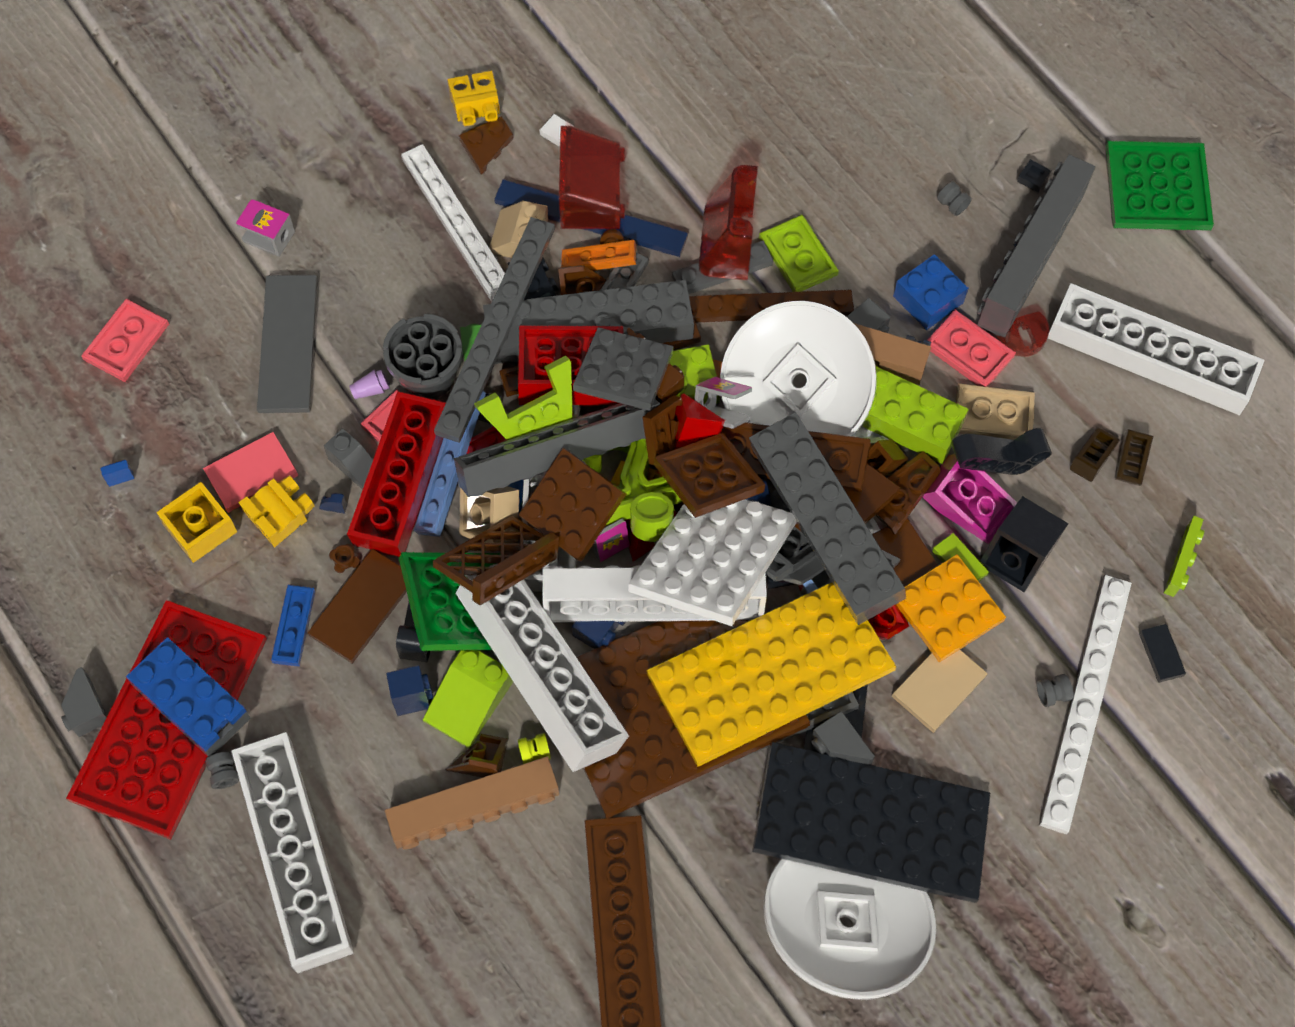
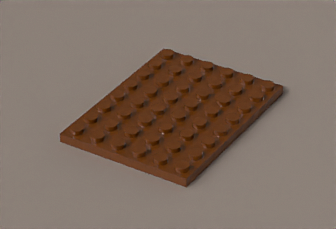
[576,620,810,819]

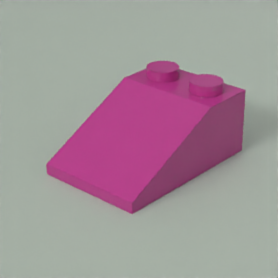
[923,454,1017,544]

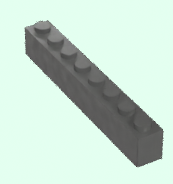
[454,399,660,497]

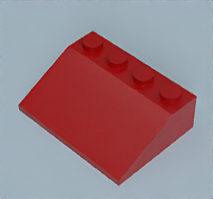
[518,326,624,405]

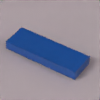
[271,585,315,667]

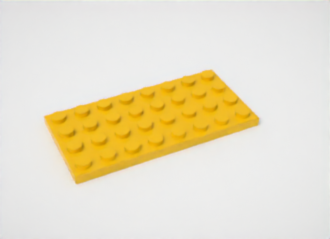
[647,582,896,767]

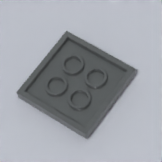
[573,327,673,411]

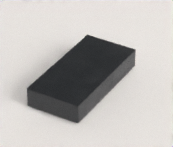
[1139,624,1186,683]

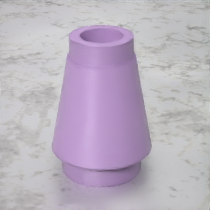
[349,369,390,400]

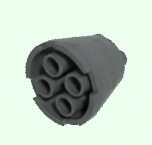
[383,314,463,401]

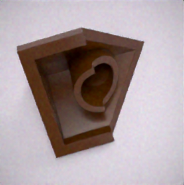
[558,265,607,295]
[445,733,508,778]

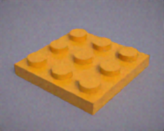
[896,554,1006,663]

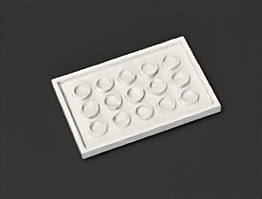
[629,499,796,626]

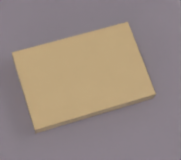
[956,383,1035,440]
[892,650,988,733]

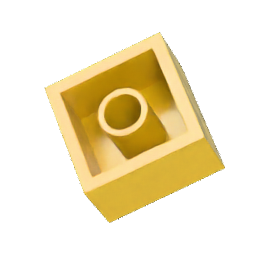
[156,482,237,563]

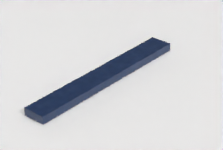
[494,179,688,257]

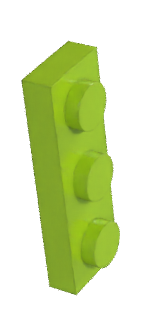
[1164,515,1205,597]

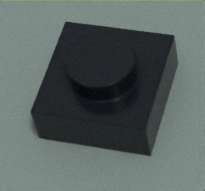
[1017,159,1052,193]

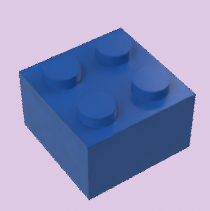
[893,254,968,331]

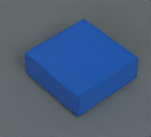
[100,460,135,487]

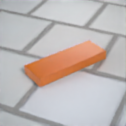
[561,240,636,271]

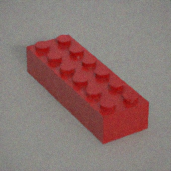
[347,391,446,557]

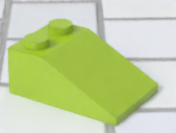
[423,650,513,748]

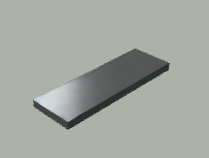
[257,275,318,413]

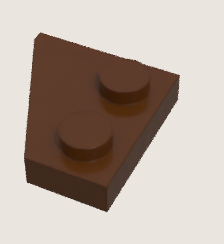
[459,116,513,174]
[642,395,682,465]

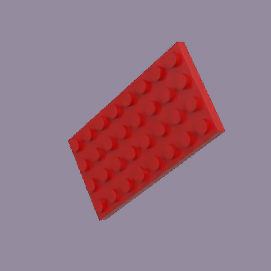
[66,600,267,840]

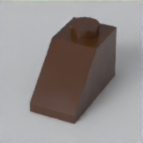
[867,439,908,478]

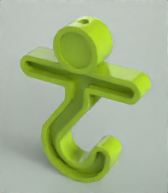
[582,439,682,542]

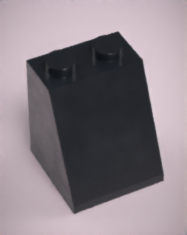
[980,496,1069,593]

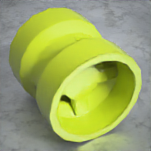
[517,733,551,764]

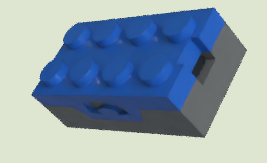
[126,637,251,757]

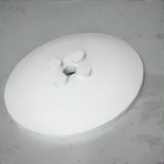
[720,301,877,437]
[763,859,936,999]

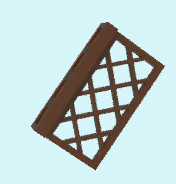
[433,515,559,606]

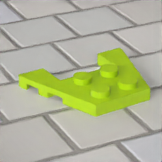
[474,356,572,441]

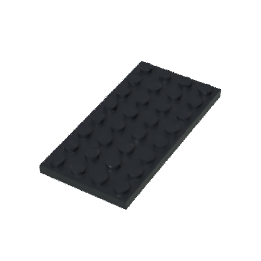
[752,742,991,903]

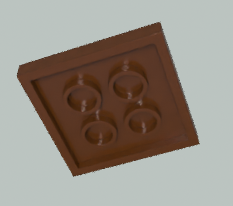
[654,433,765,518]
[519,448,627,561]

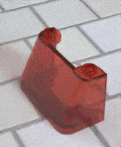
[559,126,625,229]
[699,165,758,280]

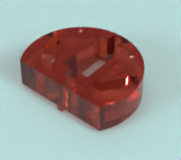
[997,311,1049,357]

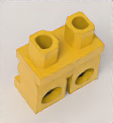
[447,71,500,126]
[238,475,315,548]

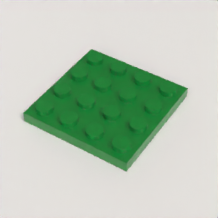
[1106,141,1214,230]
[399,552,501,651]

